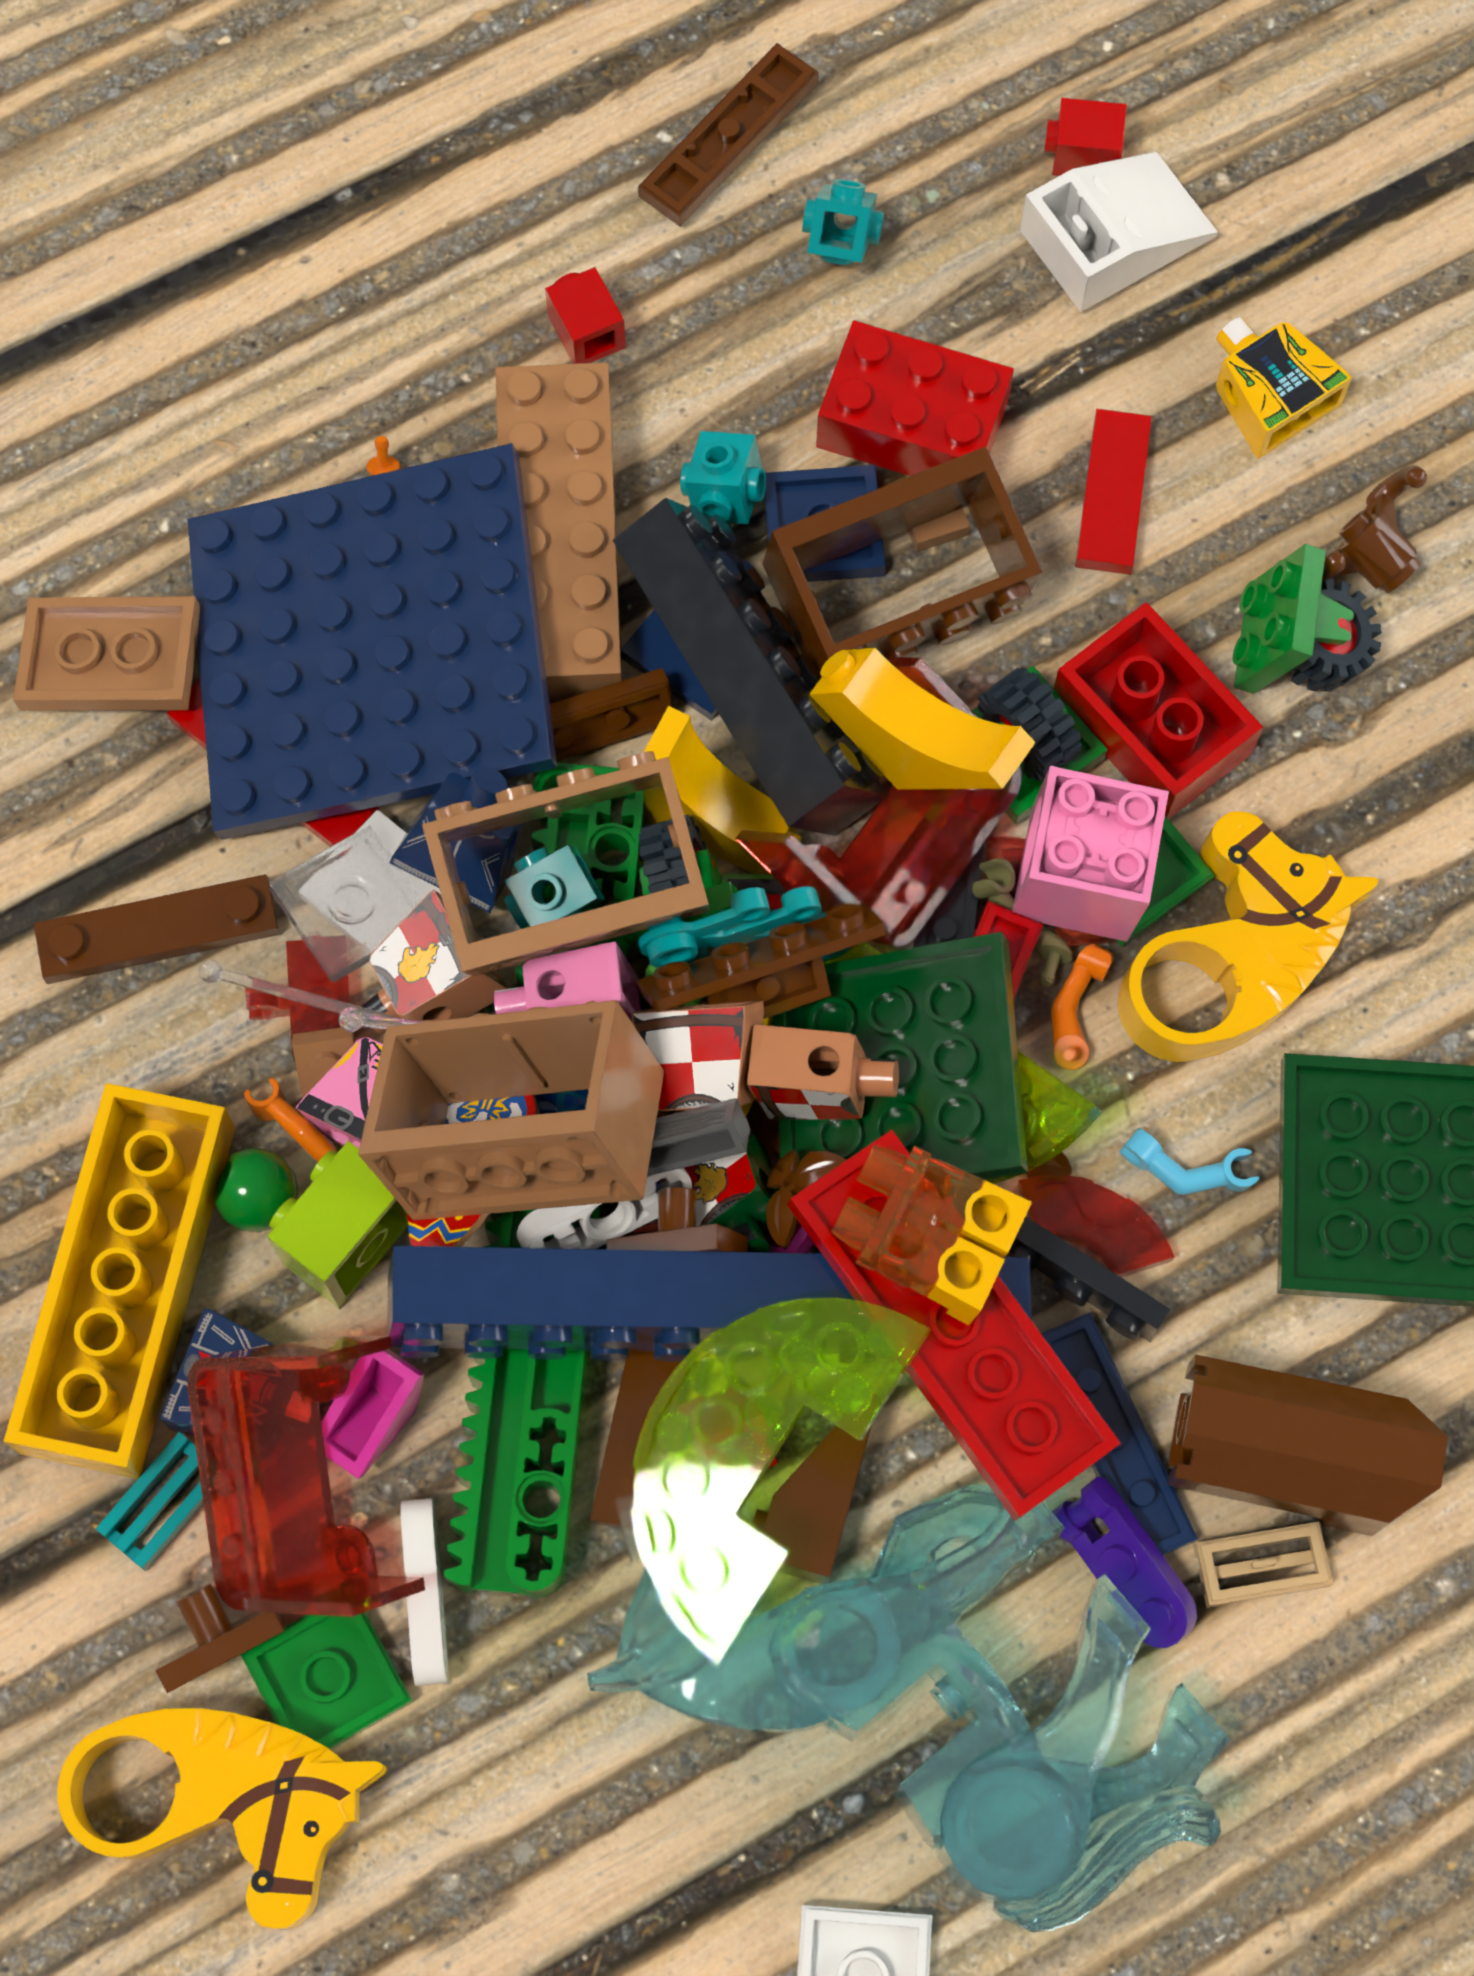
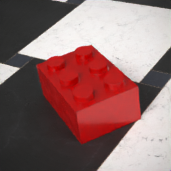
[816,320,1014,476]
[1054,602,1263,819]

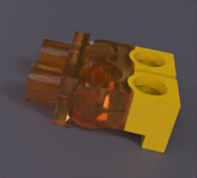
[831,1145,1032,1326]

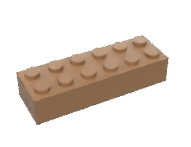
[495,362,622,704]

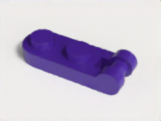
[1050,1477,1197,1648]

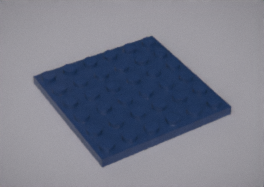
[187,443,557,840]

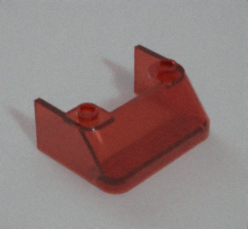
[735,657,1022,946]
[187,1336,425,1617]

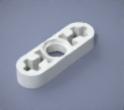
[517,1168,692,1249]
[401,1498,449,1686]

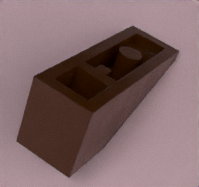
[747,1391,879,1586]

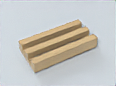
[1193,1522,1333,1608]

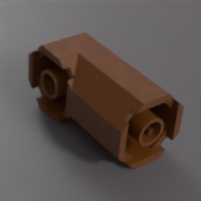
[1167,1354,1448,1536]

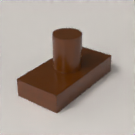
[607,1187,748,1252]
[155,1583,285,1693]

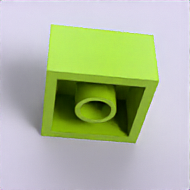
[267,1141,408,1309]

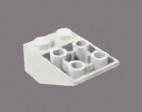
[1020,152,1218,312]

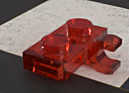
[245,937,352,1061]

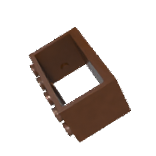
[762,446,1043,671]

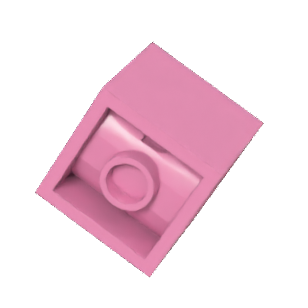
[1012,766,1169,942]

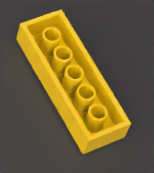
[4,1083,235,1479]

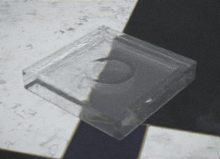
[269,825,422,983]

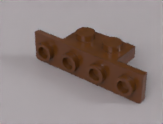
[637,903,886,1019]

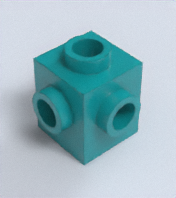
[802,179,884,265]
[680,431,766,524]
[504,845,605,929]

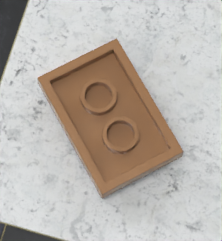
[13,596,200,711]

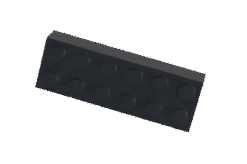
[612,498,888,836]

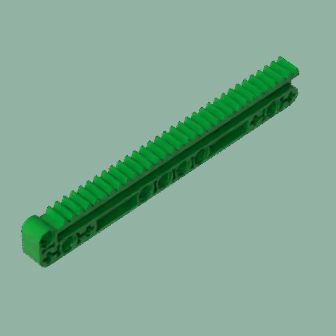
[444,763,645,1599]

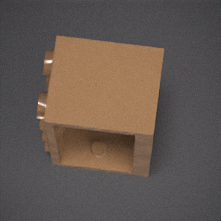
[422,751,711,976]
[358,1000,664,1220]

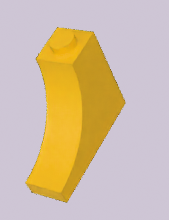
[809,648,1036,790]
[643,706,802,875]

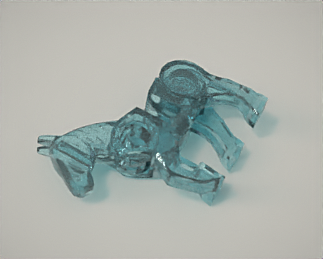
[587,1484,1230,1933]

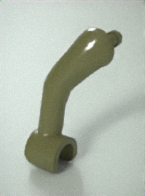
[972,858,1073,987]

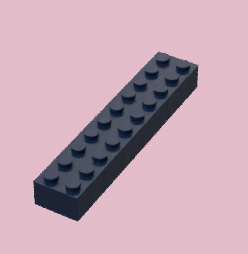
[387,1246,1032,1364]

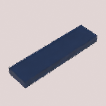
[1041,1312,1198,1556]

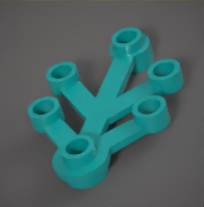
[638,886,850,968]

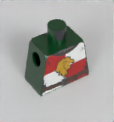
[655,1131,779,1253]

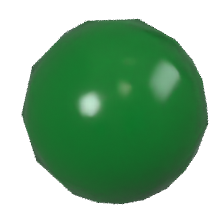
[213,1147,299,1233]

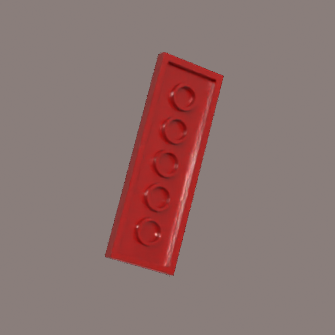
[787,1130,1121,1521]

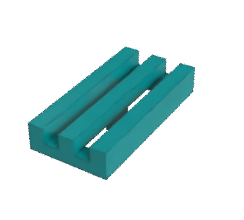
[95,1432,229,1571]

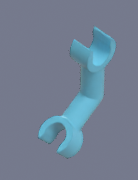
[1119,1128,1259,1195]

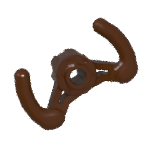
[1322,465,1427,594]

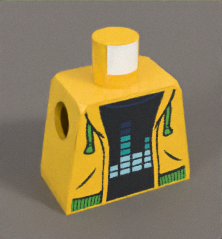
[1216,317,1352,459]

